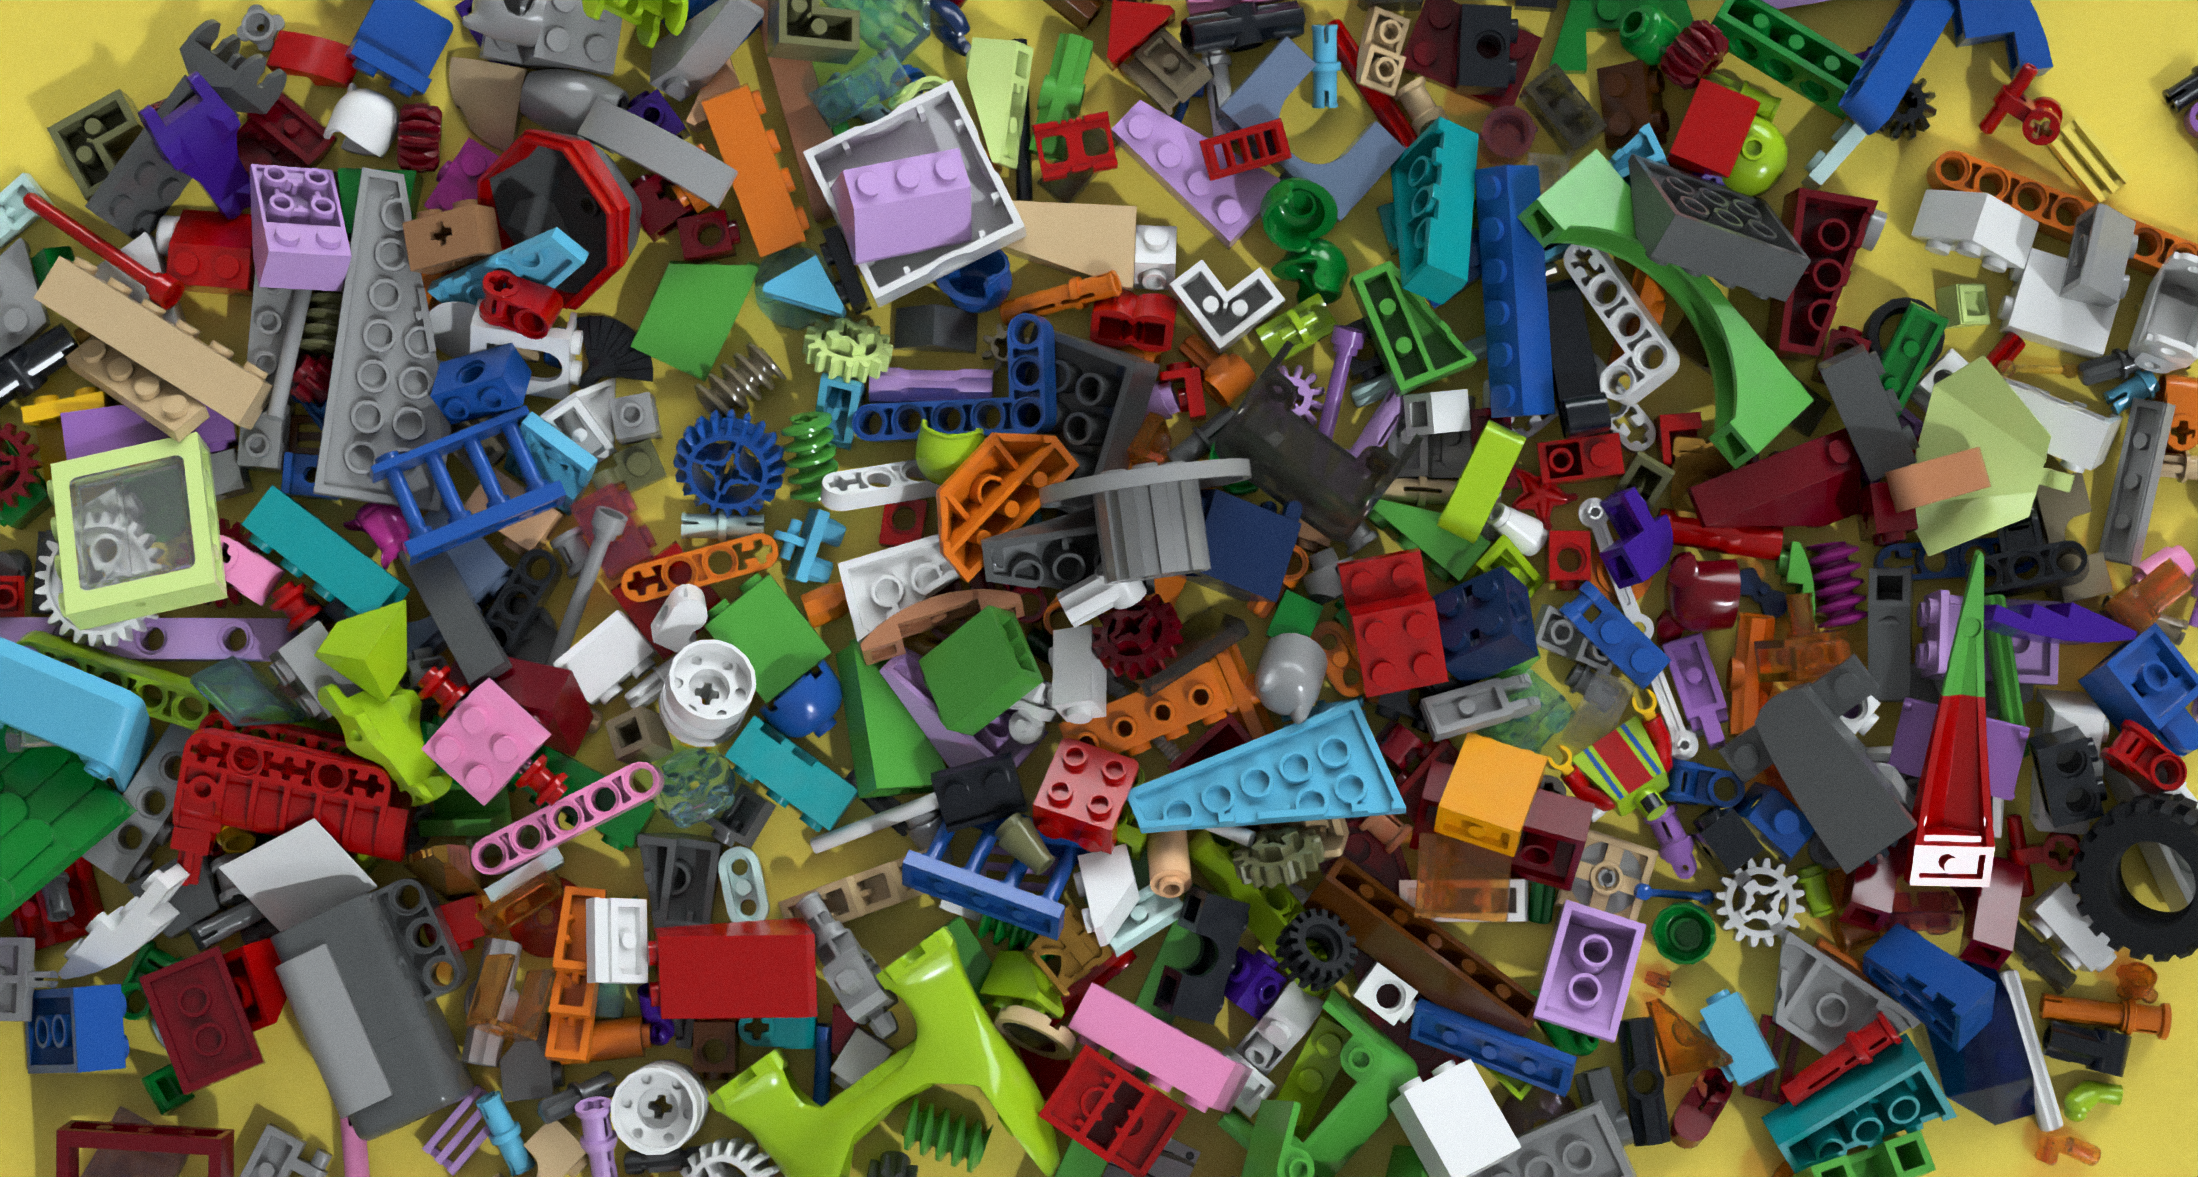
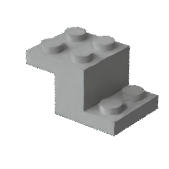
[479,0,622,77]

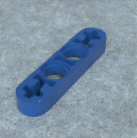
[1873,537,2035,581]

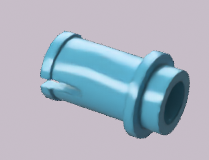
[2103,370,2160,415]

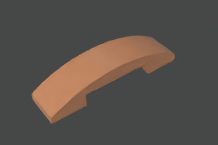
[860,589,1025,666]

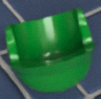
[1260,177,1338,253]
[1271,238,1350,305]

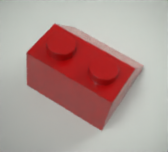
[166,209,255,297]

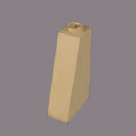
[1001,201,1137,293]

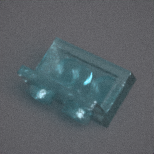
[1475,668,1574,754]

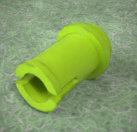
[1796,863,1837,918]

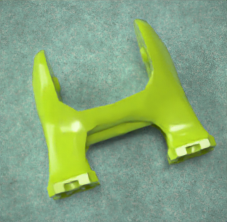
[707,926,1060,1177]

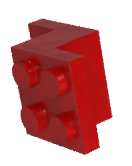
[1337,548,1449,698]
[1038,1043,1188,1177]

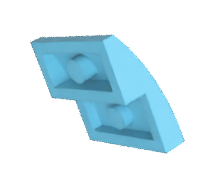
[504,411,598,516]

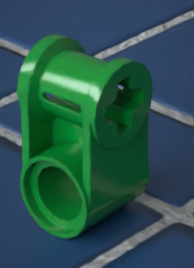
[121,940,186,1020]

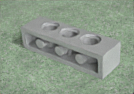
[81,723,195,884]

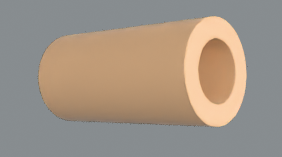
[1146,830,1192,898]

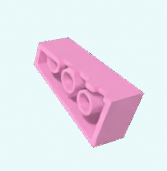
[1068,983,1253,1114]

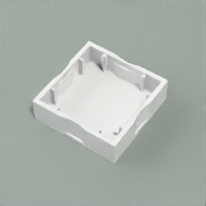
[803,80,1026,308]

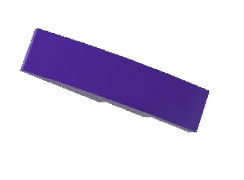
[1984,602,2137,645]

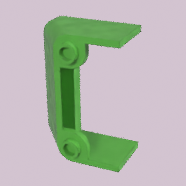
[1218,988,1419,1177]
[1241,1099,1429,1177]

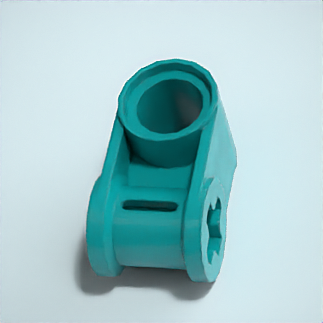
[738,1006,818,1049]

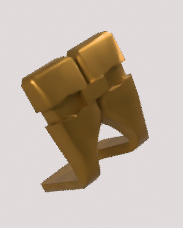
[1670,434,1734,518]
[1023,904,1112,997]

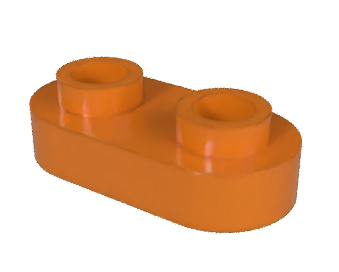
[1310,621,1364,698]

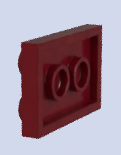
[1402,0,1542,115]
[139,946,266,1095]

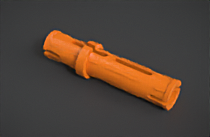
[999,270,1122,326]

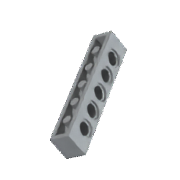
[237,270,300,473]

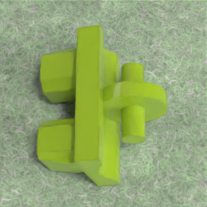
[1255,292,1338,366]

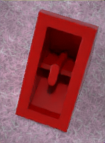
[1107,0,1175,72]

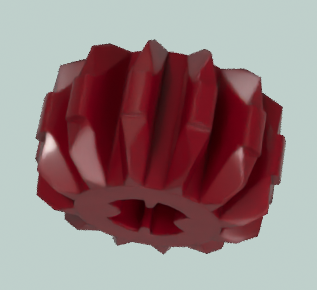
[1660,19,1729,90]
[397,102,442,173]

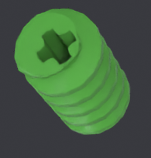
[781,411,838,502]
[902,1097,993,1173]

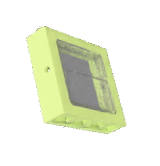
[47,432,228,630]

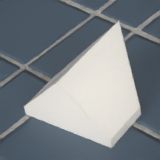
[540,378,617,464]

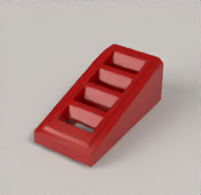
[1199,118,1292,181]

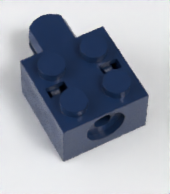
[1433,566,1539,686]

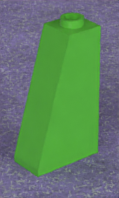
[836,638,946,798]

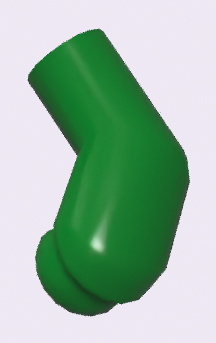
[1538,1019,1599,1056]

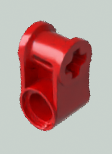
[479,270,564,340]
[2100,720,2187,795]

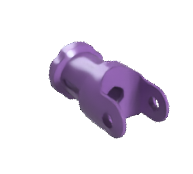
[1642,803,1697,879]

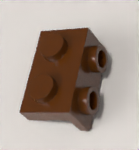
[1597,60,1670,151]

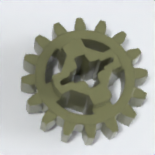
[1233,825,1325,889]

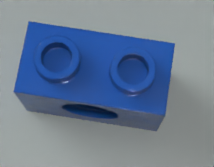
[430,343,532,425]

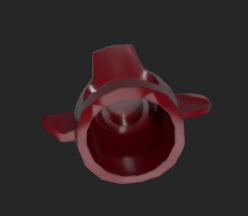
[1656,551,1741,647]

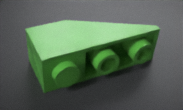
[1362,497,1491,584]

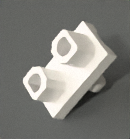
[1008,680,1063,745]

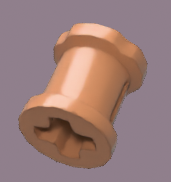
[1358,814,1413,854]

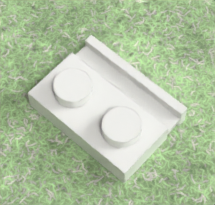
[586,897,648,984]

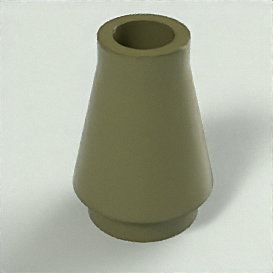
[995,813,1055,875]

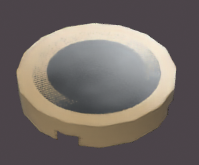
[995,1005,1077,1060]

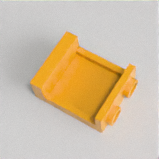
[1434,732,1548,857]

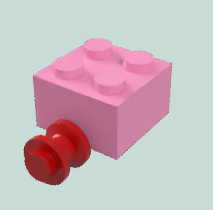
[417,665,569,807]

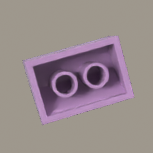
[831,148,972,265]

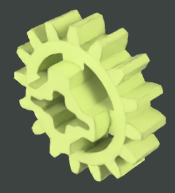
[802,315,893,383]

